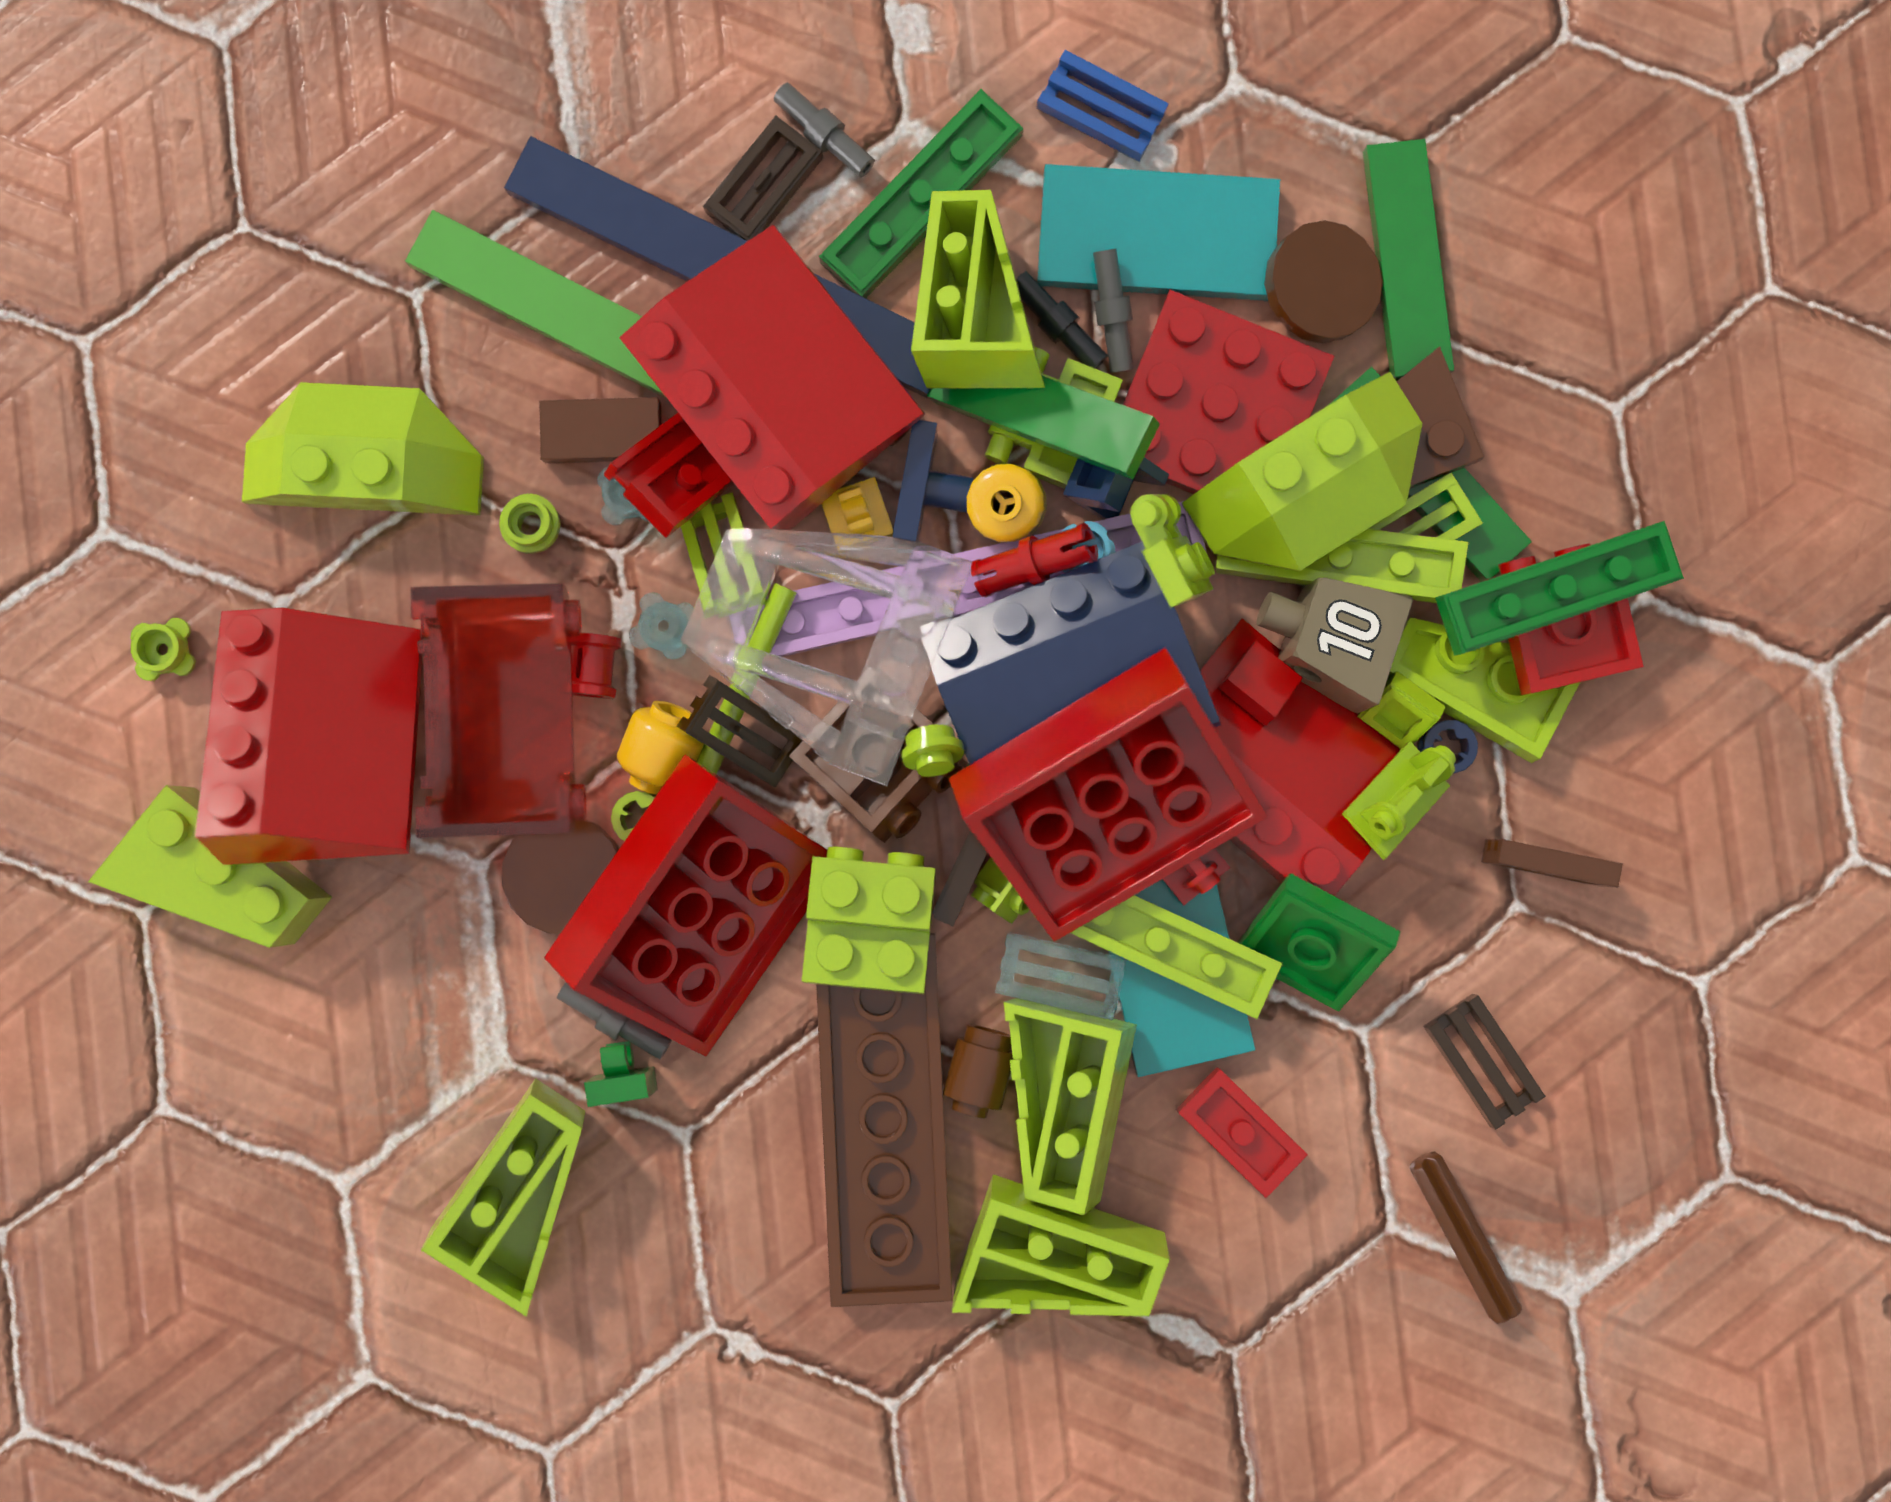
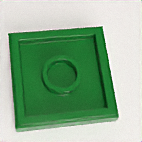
[1237,873,1400,1012]

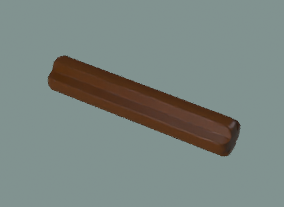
[1410,1151,1522,1324]

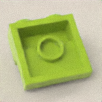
[801,847,936,994]

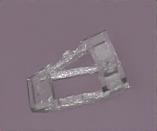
[681,529,972,786]

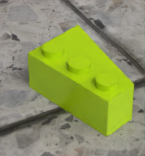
[911,190,1045,388]
[1004,996,1137,1215]
[421,1078,586,1316]
[952,1174,1170,1316]

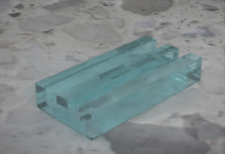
[995,932,1127,1020]

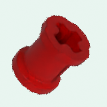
[563,632,622,699]

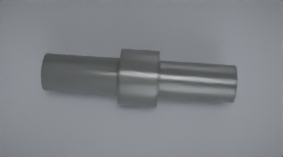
[774,82,875,178]
[1093,248,1134,372]
[557,982,672,1060]

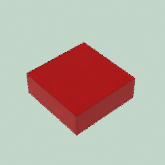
[1219,640,1303,726]

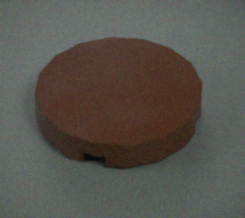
[1264,220,1383,343]
[502,815,618,934]

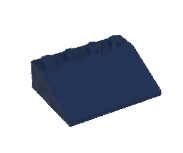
[919,541,1221,765]

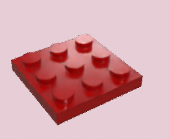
[1123,290,1334,494]

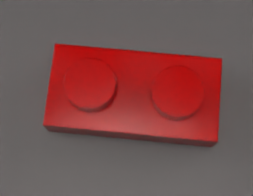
[1176,1067,1308,1198]

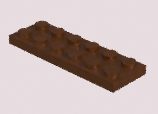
[816,933,953,1307]

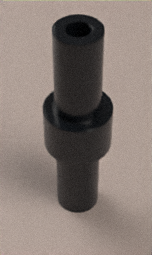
[1016,271,1108,369]

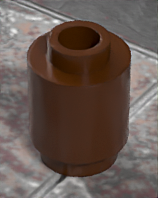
[943,1024,1013,1118]

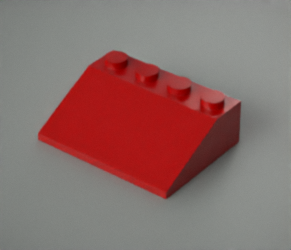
[619,225,926,530]
[195,608,424,865]
[1199,618,1400,896]
[949,648,1268,942]
[544,754,827,1057]

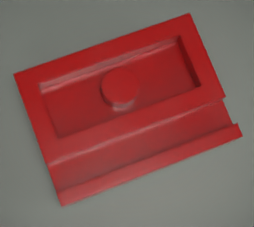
[603,412,734,538]

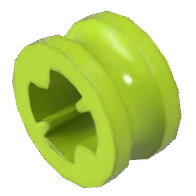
[611,791,656,841]

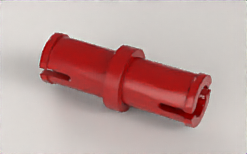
[971,523,1098,598]

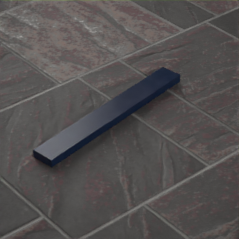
[504,136,931,398]

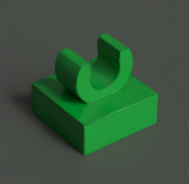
[584,1041,658,1107]

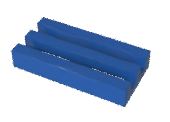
[1037,50,1169,162]

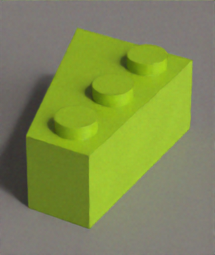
[88,785,332,948]

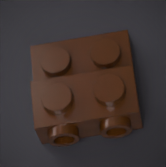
[789,668,965,843]

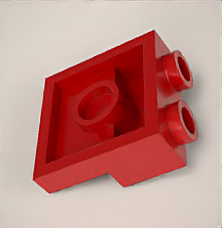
[1484,543,1644,695]

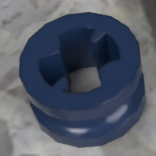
[1417,720,1478,774]

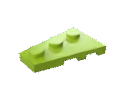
[1388,617,1580,763]

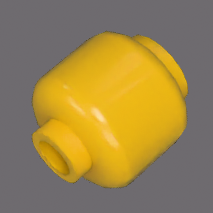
[966,464,1047,542]
[617,701,704,794]

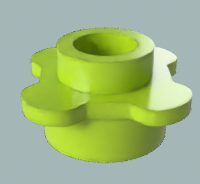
[131,618,196,681]

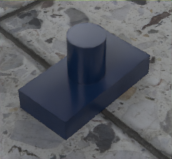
[892,420,974,550]

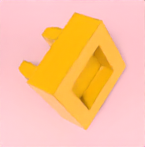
[822,477,893,555]

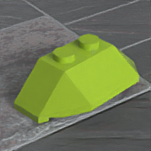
[1182,372,1422,571]
[242,382,484,516]

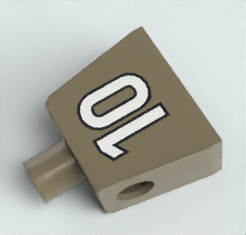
[1256,578,1414,714]

